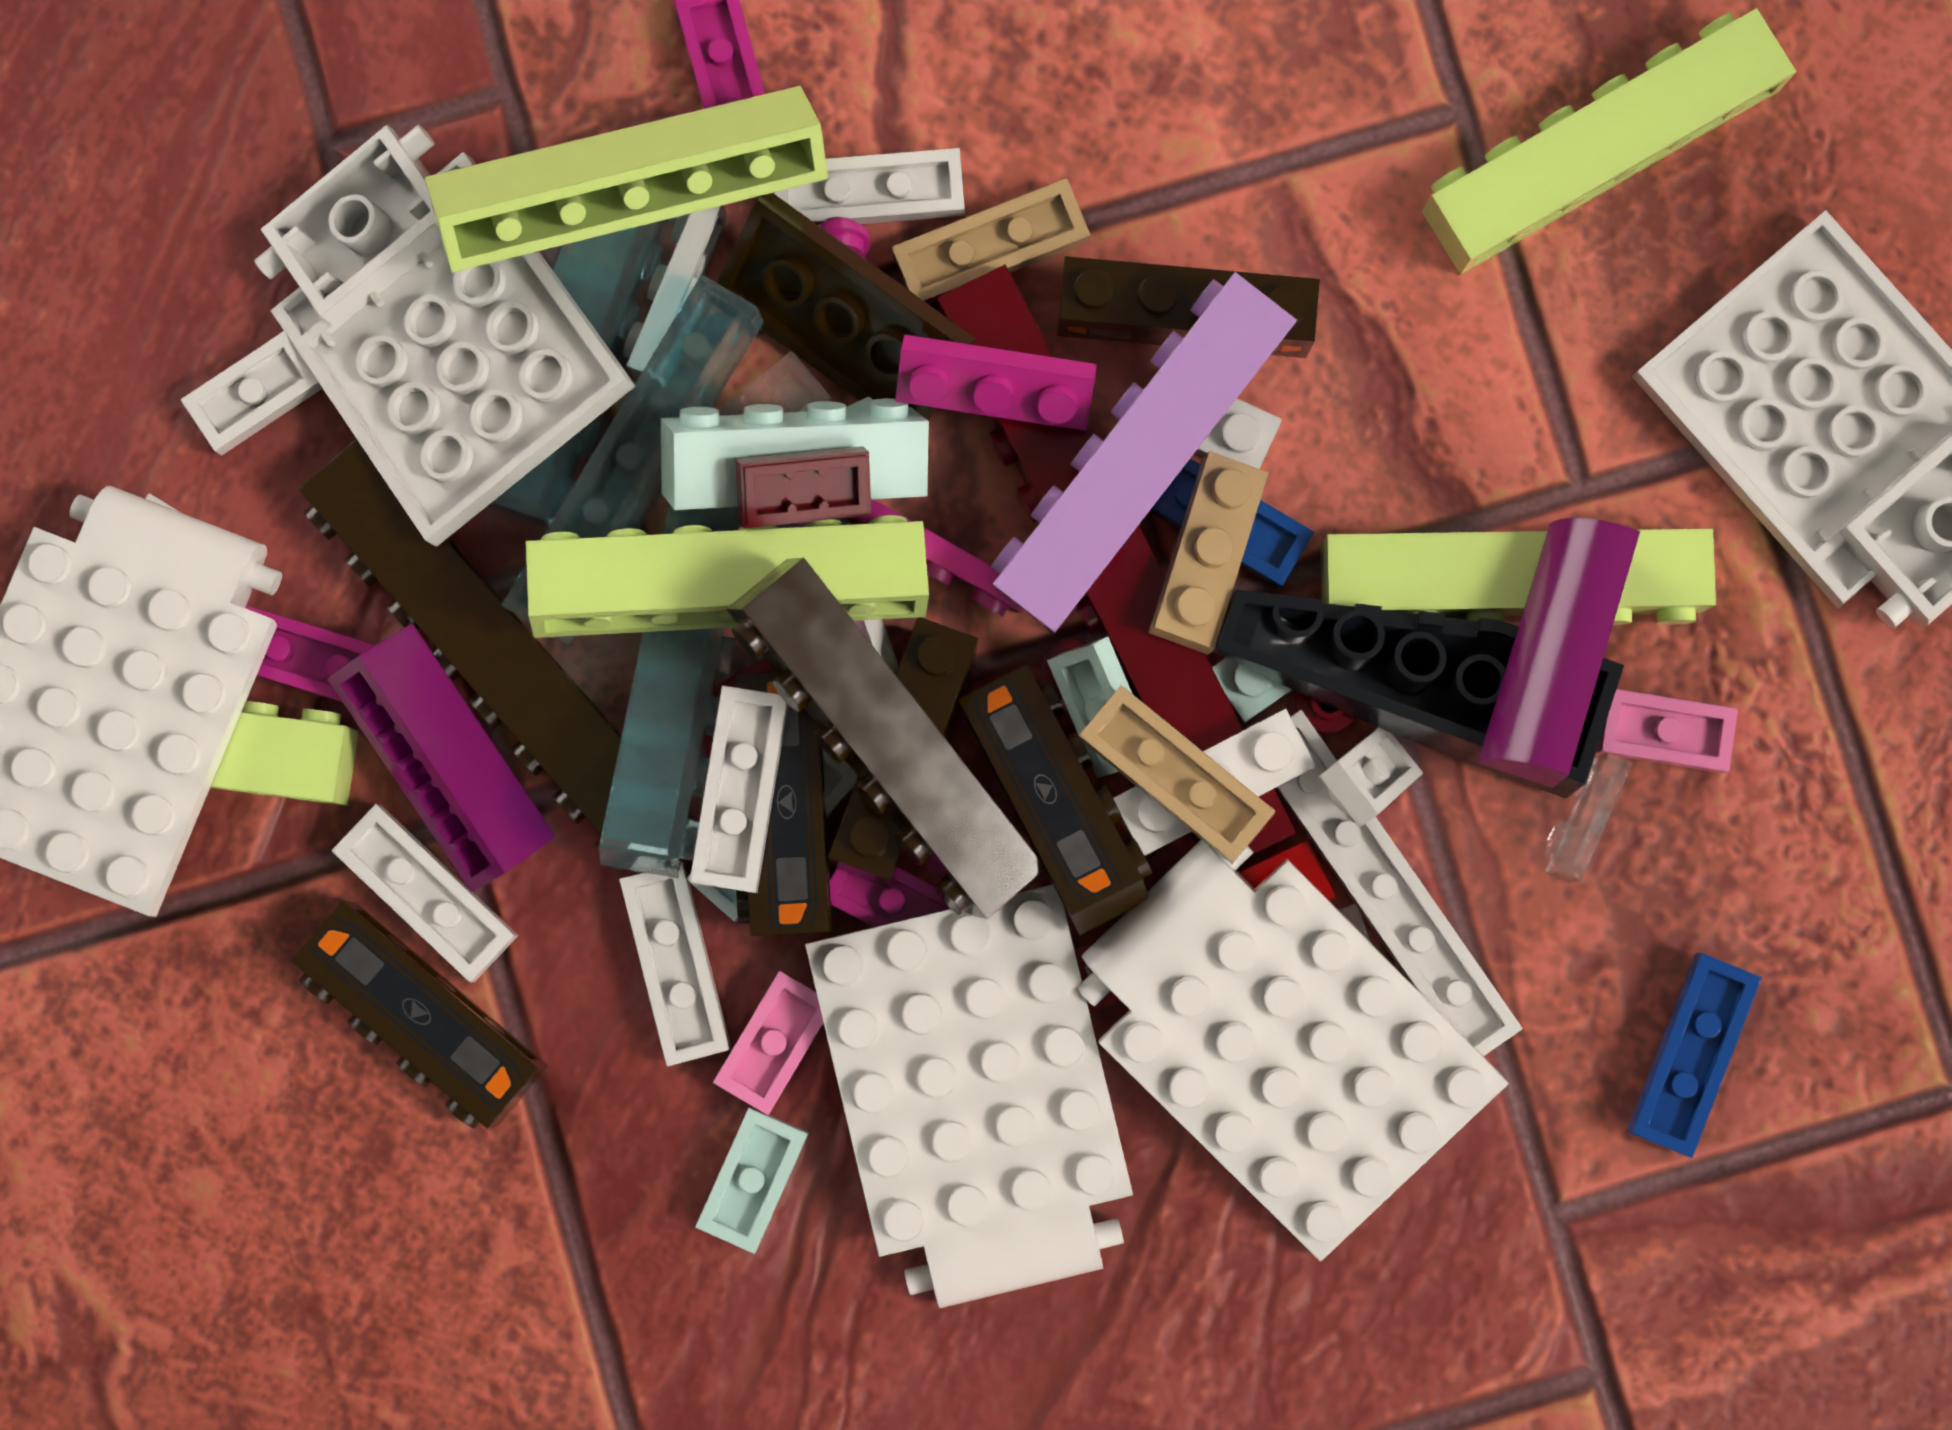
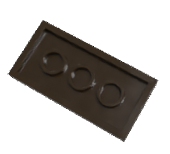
[712,193,976,421]

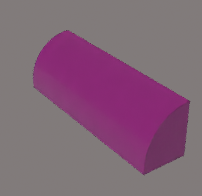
[1478,518,1640,788]
[327,623,556,892]

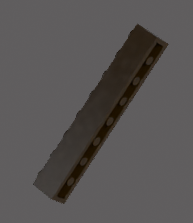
[298,439,699,873]

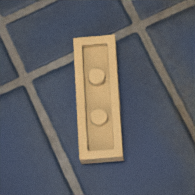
[892,178,1090,305]
[1148,451,1268,655]
[1079,685,1275,865]

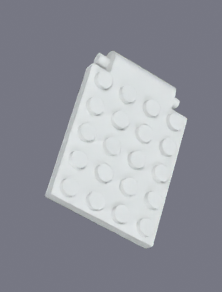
[254,124,635,547]
[1632,210,1952,629]
[0,486,282,917]
[1077,840,1509,1262]
[805,884,1133,1308]

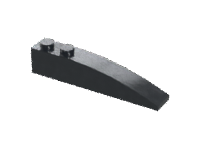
[1214,590,1624,799]

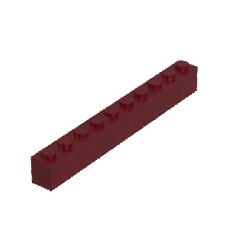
[937,264,1296,855]

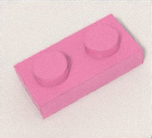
[1597,689,1738,774]
[713,970,824,1115]

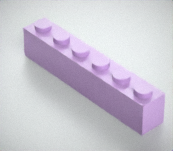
[991,272,1297,634]

